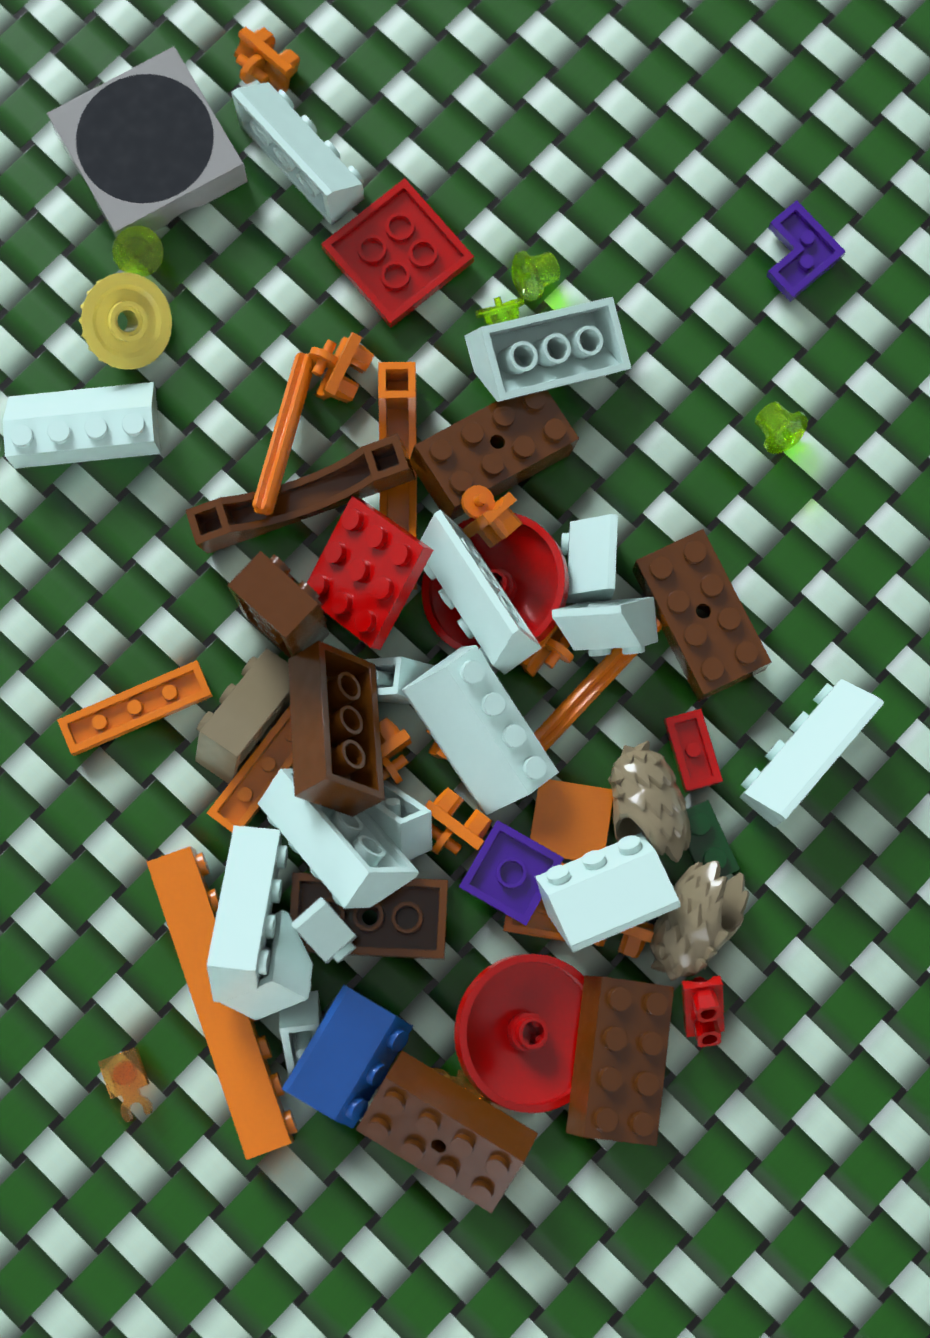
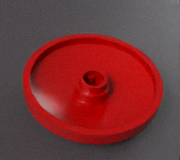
[422,513,569,650]
[454,954,584,1113]

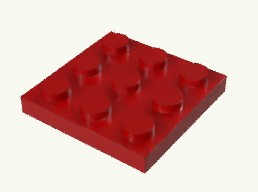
[321,178,474,328]
[307,496,433,650]

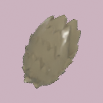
[608,741,691,862]
[650,861,750,981]

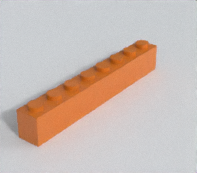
[147,846,298,1160]

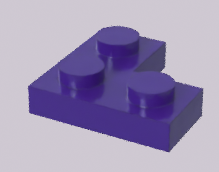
[766,200,846,302]

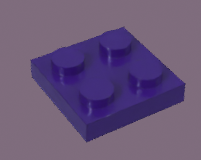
[459,820,564,926]

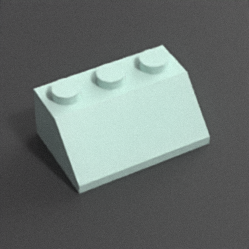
[535,833,681,952]

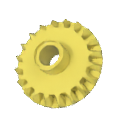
[79,272,172,370]

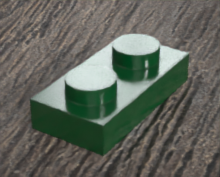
[686,800,740,877]

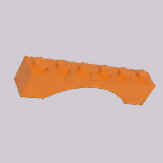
[378,362,417,590]

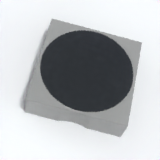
[47,46,248,249]

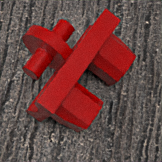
[682,975,725,1047]

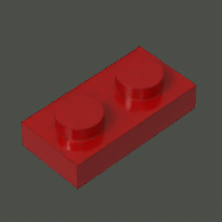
[664,709,723,793]

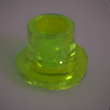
[112,225,164,277]
[511,250,560,301]
[475,297,525,325]
[755,401,808,454]

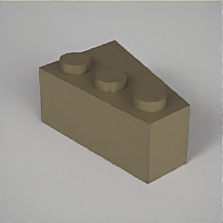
[195,648,290,784]

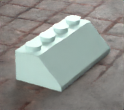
[231,82,364,225]
[465,297,632,402]
[3,382,161,469]
[420,510,542,674]
[402,645,559,815]
[739,679,885,827]
[257,768,419,909]
[207,825,288,1003]

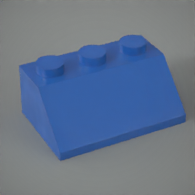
[282,985,413,1128]

